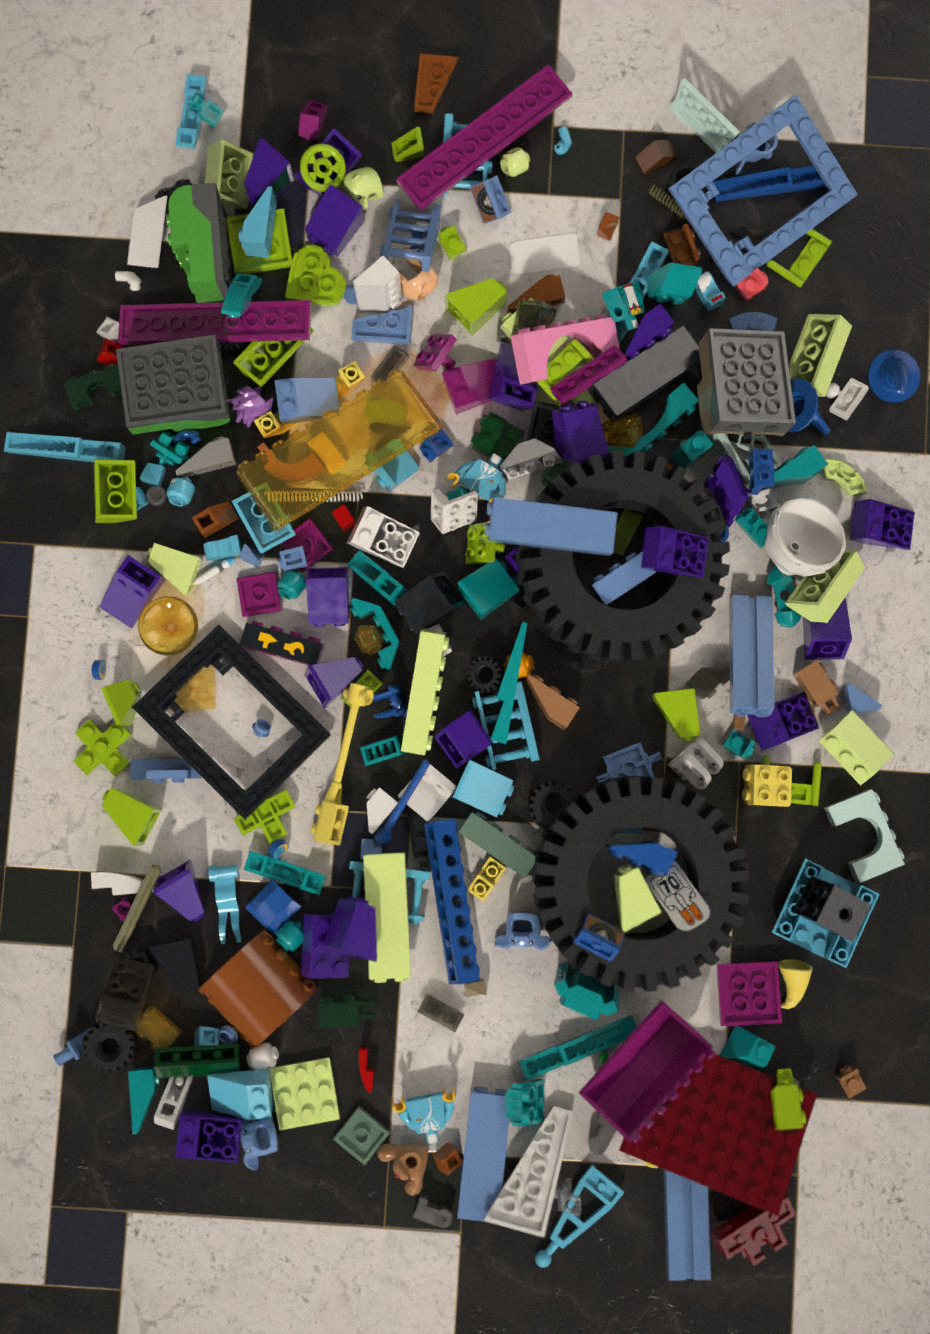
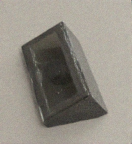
[371,346,410,388]

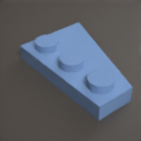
[351,305,413,345]

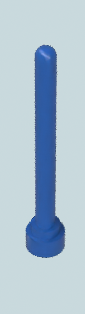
[374,760,430,845]

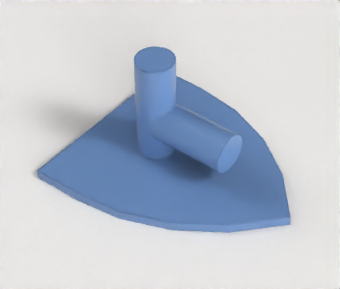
[729,312,778,331]

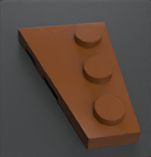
[414,54,458,113]

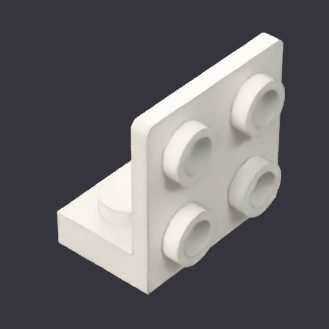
[431,489,478,534]
[398,765,457,821]

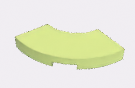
[823,459,867,496]

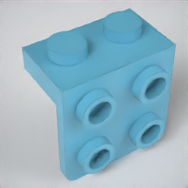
[364,439,419,492]

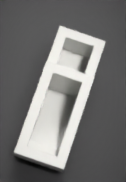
[91,872,153,895]

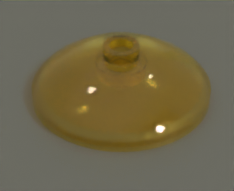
[138,596,198,656]

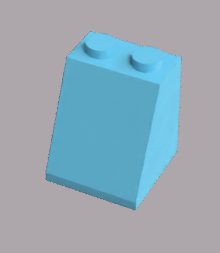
[453,760,515,817]

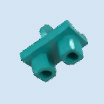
[150,431,189,466]

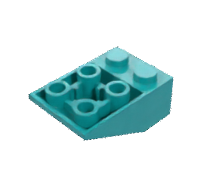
[761,445,828,489]

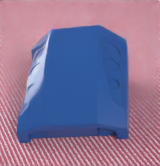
[245,878,302,935]

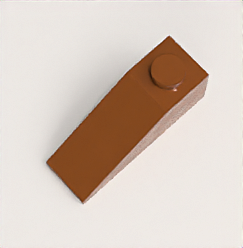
[507,274,565,315]

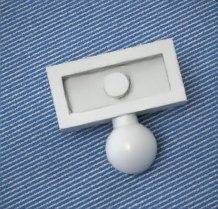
[826,378,868,421]

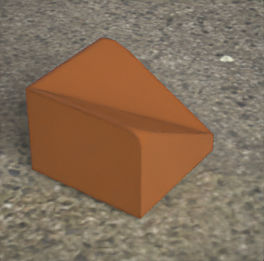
[597,212,619,241]
[433,1143,462,1176]

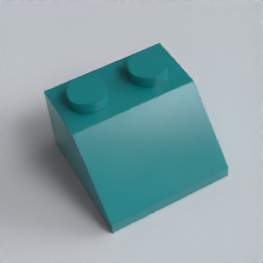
[647,263,702,304]

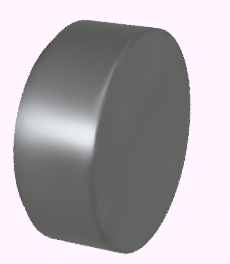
[146,485,167,506]

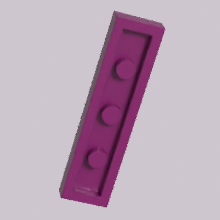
[550,345,627,405]

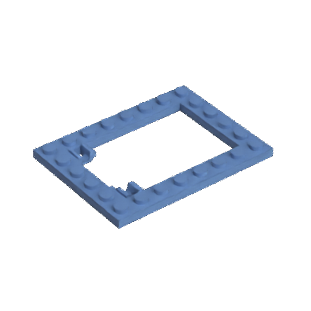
[668,95,858,287]

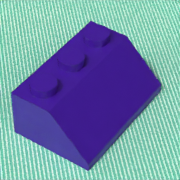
[294,128,363,197]

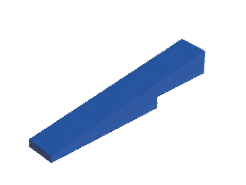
[713,165,827,202]

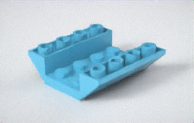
[772,859,879,968]

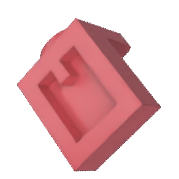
[735,268,769,302]

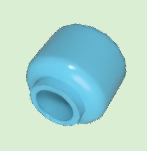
[166,476,195,507]

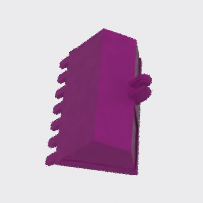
[578,1000,715,1142]

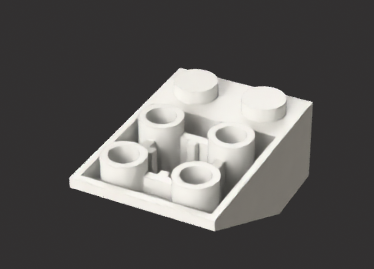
[347,506,420,568]

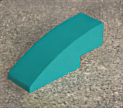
[347,550,407,606]

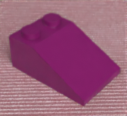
[442,358,497,415]

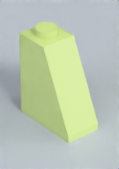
[147,543,202,598]

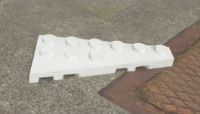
[483,1106,573,1237]

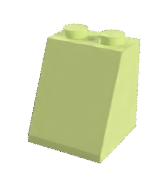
[614,863,661,932]

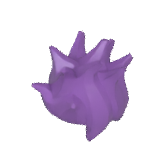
[227,386,273,428]

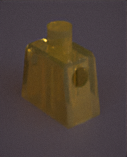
[602,414,643,448]

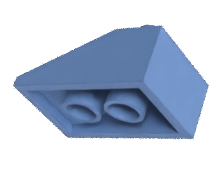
[275,378,341,425]

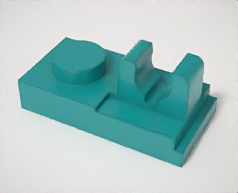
[733,506,767,548]

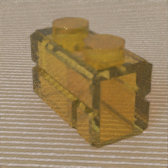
[133,1005,183,1049]

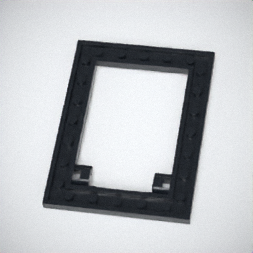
[132,625,331,820]

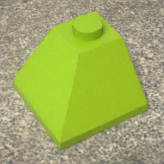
[101,679,141,726]

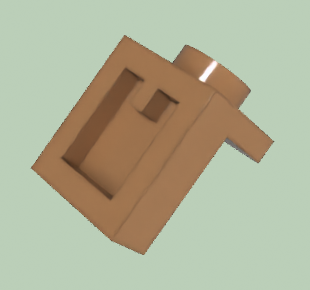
[835,1065,867,1098]

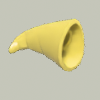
[778,959,813,1009]

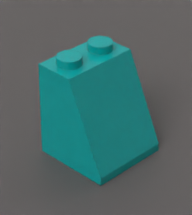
[457,558,520,620]

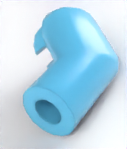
[554,126,572,155]

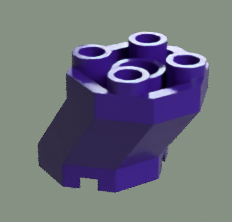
[703,455,751,527]

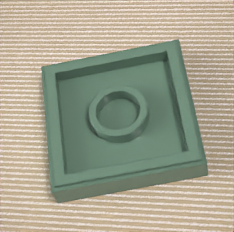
[333,1106,391,1165]

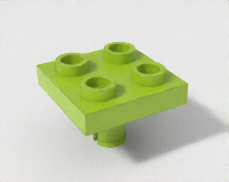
[465,522,505,565]

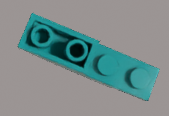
[221,273,262,318]

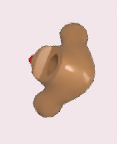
[377,1143,428,1196]

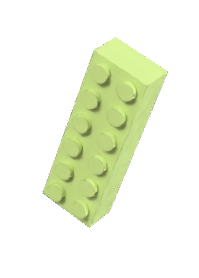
[401,629,449,755]

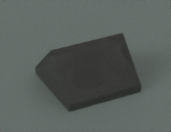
[510,300,557,340]

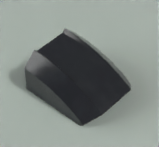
[526,401,560,449]

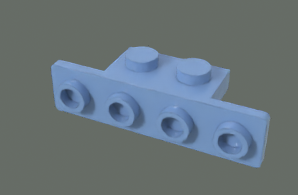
[130,759,202,783]

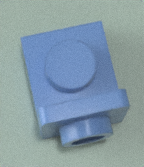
[278,546,308,572]

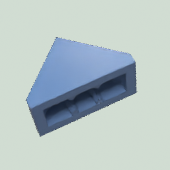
[842,683,882,714]

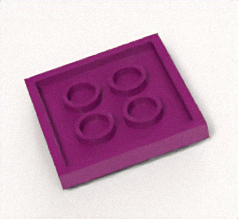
[716,961,782,1026]

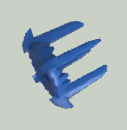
[373,685,408,718]

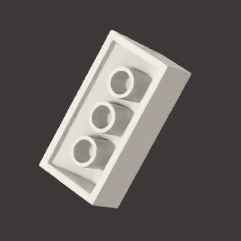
[353,256,402,312]

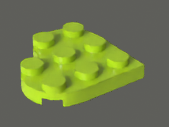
[285,245,346,306]

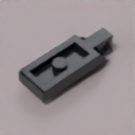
[408,812,429,868]

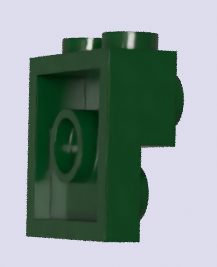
[470,412,525,464]

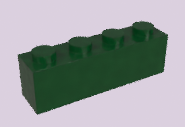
[155,1044,239,1078]

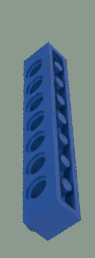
[424,819,480,985]

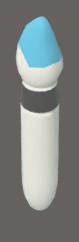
[193,557,235,585]

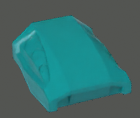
[505,1079,545,1127]

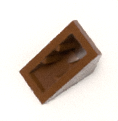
[635,140,678,175]

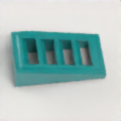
[360,735,405,766]

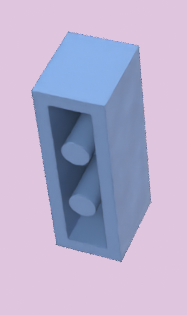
[589,552,656,605]

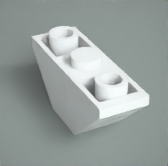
[500,439,562,479]

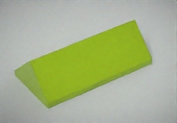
[233,327,314,387]

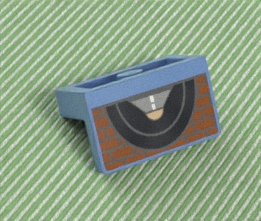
[470,176,512,224]

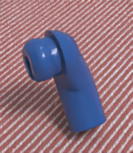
[172,430,202,446]

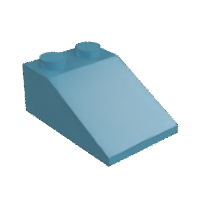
[239,186,277,258]
[232,482,296,554]
[207,1070,273,1120]

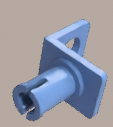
[53,1027,92,1066]

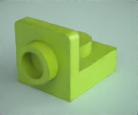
[438,225,466,260]

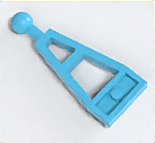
[535,1164,624,1267]

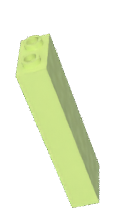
[363,852,411,983]

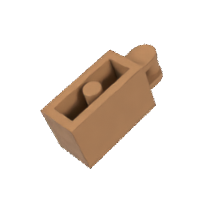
[793,660,840,716]

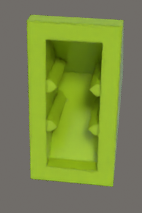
[392,127,424,162]

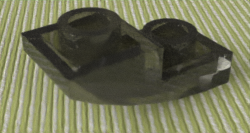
[417,994,465,1032]

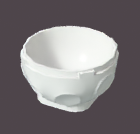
[765,497,846,577]

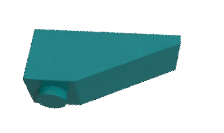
[128,1066,161,1134]

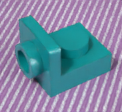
[722,729,756,759]

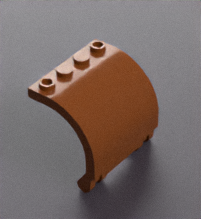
[199,929,319,1049]

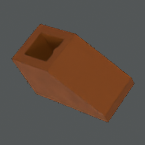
[192,501,239,538]

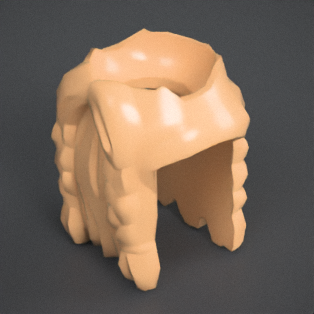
[394,247,438,301]

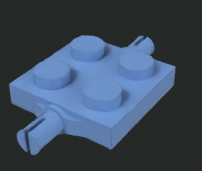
[596,742,662,783]

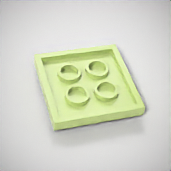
[269,1057,340,1130]

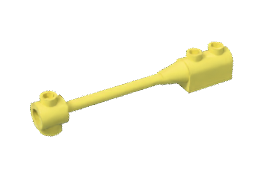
[311,683,374,845]

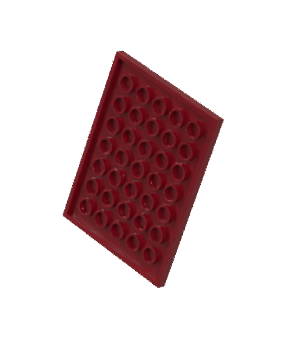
[619,1054,818,1216]

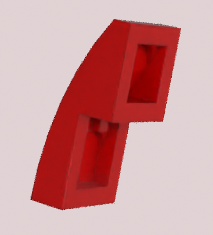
[359,1046,375,1092]

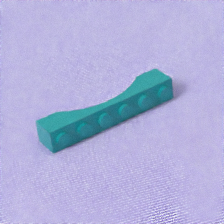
[608,383,699,456]

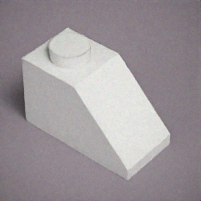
[367,788,398,834]

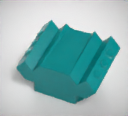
[554,961,620,1020]

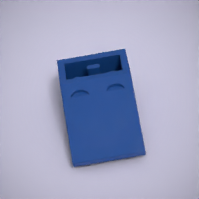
[605,841,677,876]

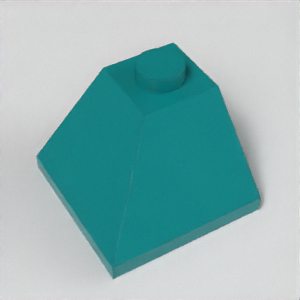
[719,1026,776,1072]

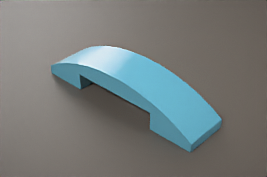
[175,74,207,149]

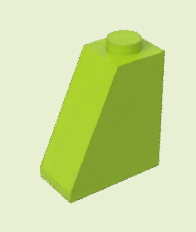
[652,688,701,742]

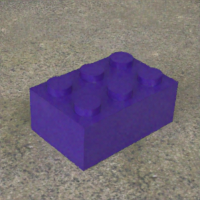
[301,914,349,978]

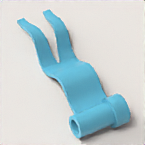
[208,865,241,945]

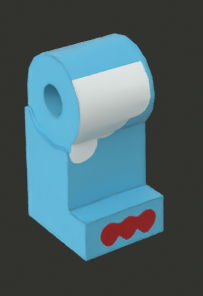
[695,271,726,312]

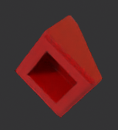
[97,339,124,368]
[332,504,356,532]

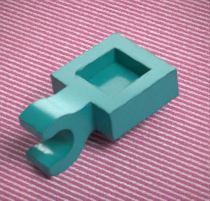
[188,95,225,128]

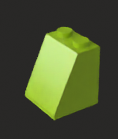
[445,278,507,336]
[101,787,162,846]

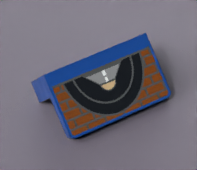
[574,914,625,962]

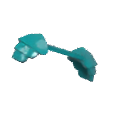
[766,566,802,628]

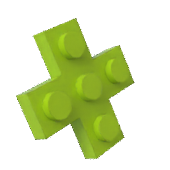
[73,719,132,777]
[233,787,296,844]

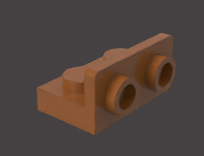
[663,223,701,266]

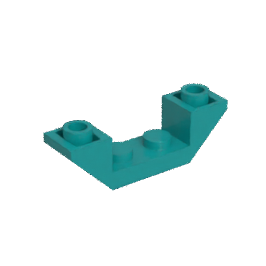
[349,598,400,671]

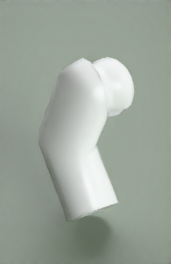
[115,271,141,291]

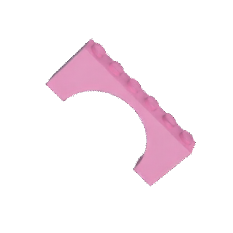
[511,314,620,384]

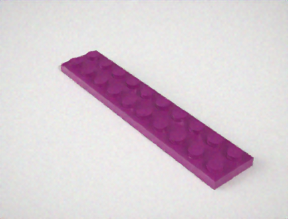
[396,64,573,211]
[118,300,312,345]

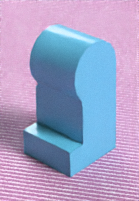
[203,535,242,561]

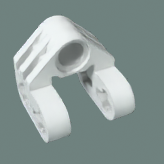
[668,739,724,789]

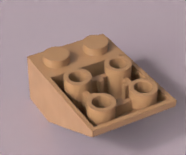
[526,674,579,730]

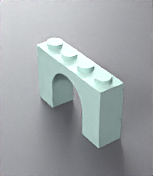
[824,789,905,883]

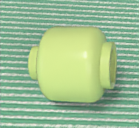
[500,148,530,177]

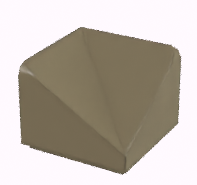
[464,978,487,997]

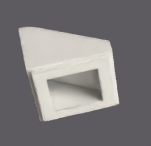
[97,317,119,344]

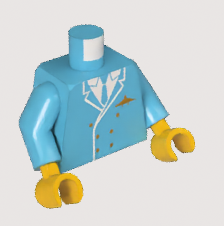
[446,453,506,503]
[392,1088,455,1143]

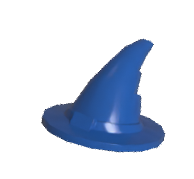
[868,350,920,403]
[788,378,830,435]

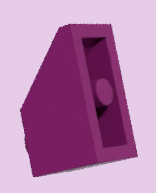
[298,100,328,141]

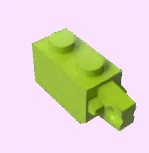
[771,1069,806,1130]

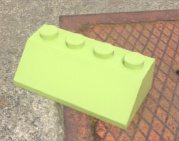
[789,314,852,397]
[786,550,865,623]

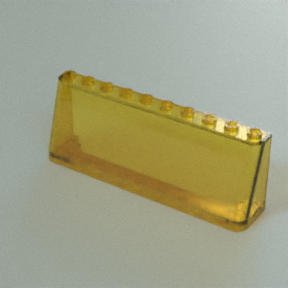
[236,369,444,534]

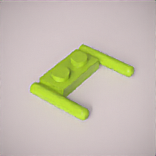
[766,228,832,288]
[536,338,595,407]
[762,756,822,806]

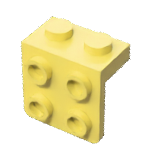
[742,764,792,807]

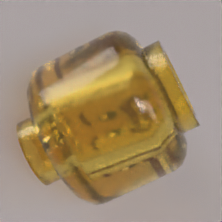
[354,625,383,655]

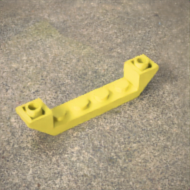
[254,361,365,438]

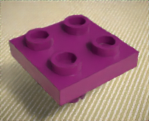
[413,333,457,372]

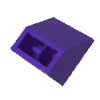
[434,710,493,769]

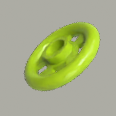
[300,144,346,192]

